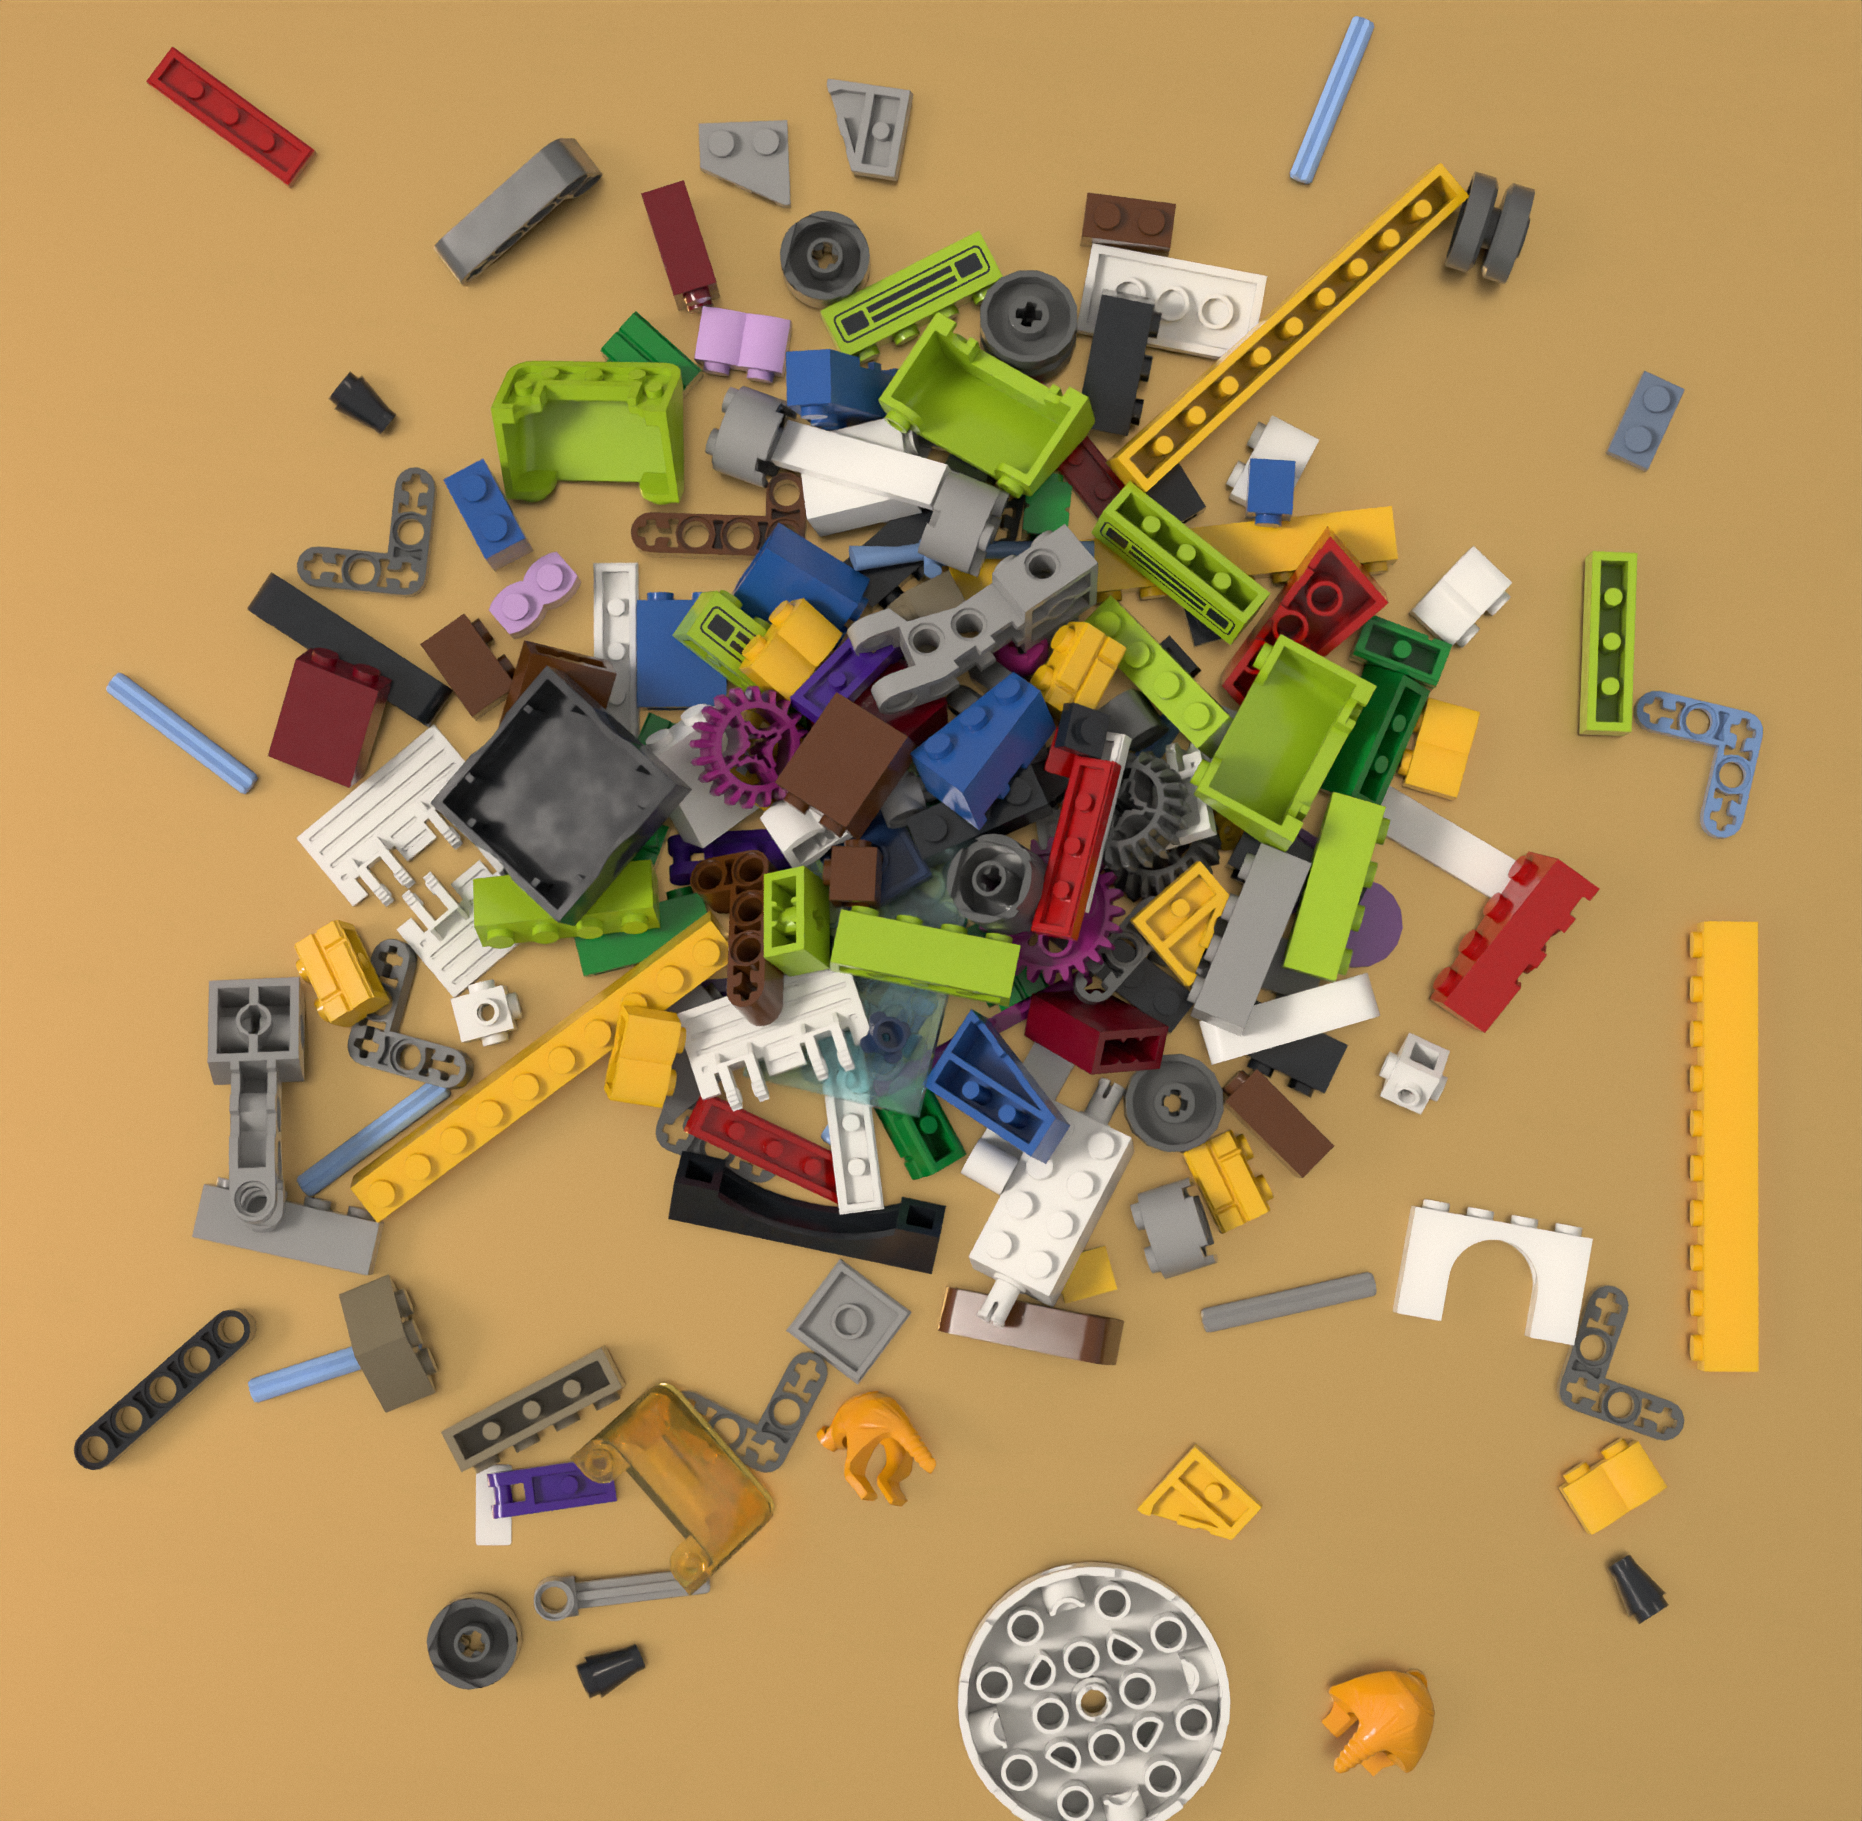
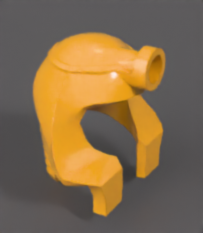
[816,1391,936,1507]
[1321,1670,1435,1776]

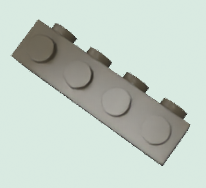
[441,1345,625,1474]

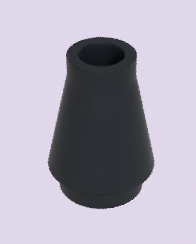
[328,371,397,435]
[1608,1554,1669,1624]
[575,1644,646,1699]

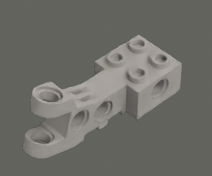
[847,524,1098,714]
[207,977,305,1233]

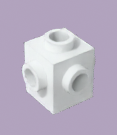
[451,979,522,1047]
[1379,1033,1450,1115]

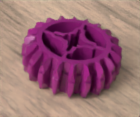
[688,686,809,809]

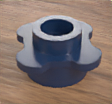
[860,1011,911,1064]

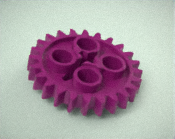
[979,837,1126,985]

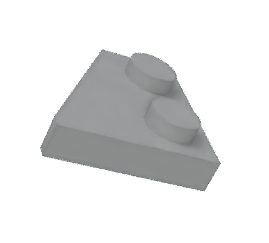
[827,79,913,181]
[699,120,791,208]

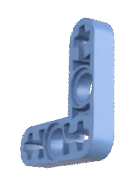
[1633,691,1763,839]

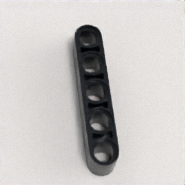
[247,572,453,728]
[74,1308,257,1470]

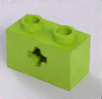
[764,866,830,977]

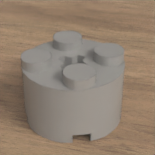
[705,386,797,488]
[918,470,1010,577]
[1130,1177,1218,1279]

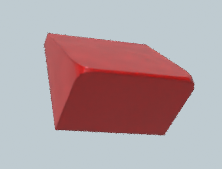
[1044,726,1078,778]

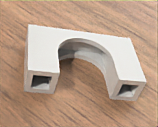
[1393,1199,1593,1345]

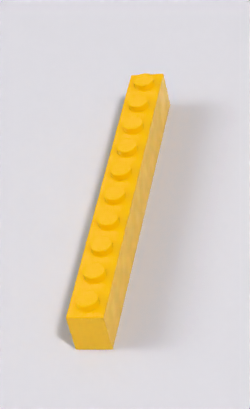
[1105,163,1469,493]
[948,506,1398,604]
[350,910,729,1223]
[1690,921,1759,1372]

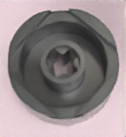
[780,211,870,309]
[947,834,1047,935]
[427,1593,522,1690]

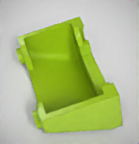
[878,312,1095,498]
[491,361,684,505]
[1189,634,1377,852]

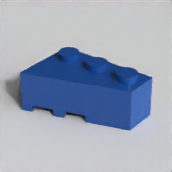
[786,349,899,431]
[910,672,1056,830]
[923,1009,1070,1164]

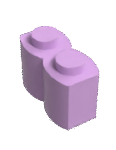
[694,306,792,383]
[489,552,581,639]

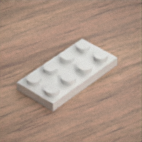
[1077,243,1267,360]

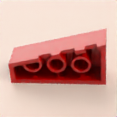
[1221,526,1389,706]
[1429,851,1600,1033]

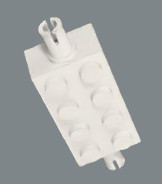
[969,1078,1135,1328]

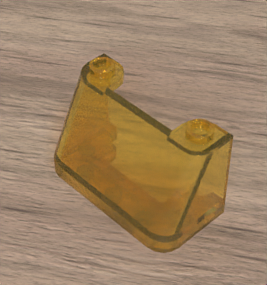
[570,1383,775,1596]

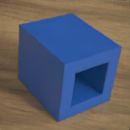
[1245,458,1296,528]

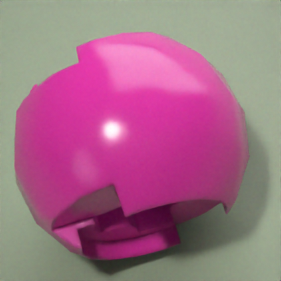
[993,638,1049,678]

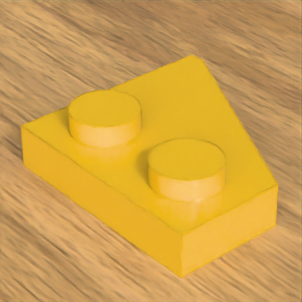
[1129,861,1229,987]
[1137,1444,1263,1540]

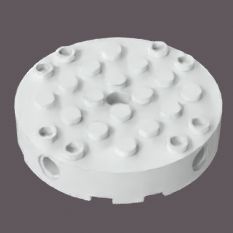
[958,1562,1230,1821]

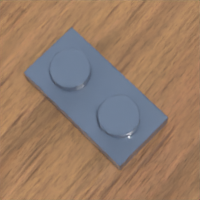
[1606,371,1685,472]

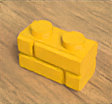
[1030,622,1127,722]
[294,920,390,1028]
[1181,1129,1274,1234]

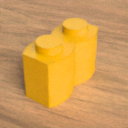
[739,598,843,702]
[1397,698,1480,800]
[604,1005,686,1108]
[1558,1437,1667,1535]

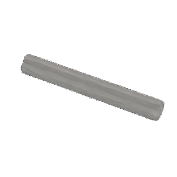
[1201,1272,1377,1332]

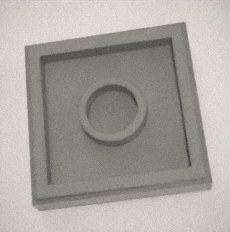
[786,1259,912,1384]

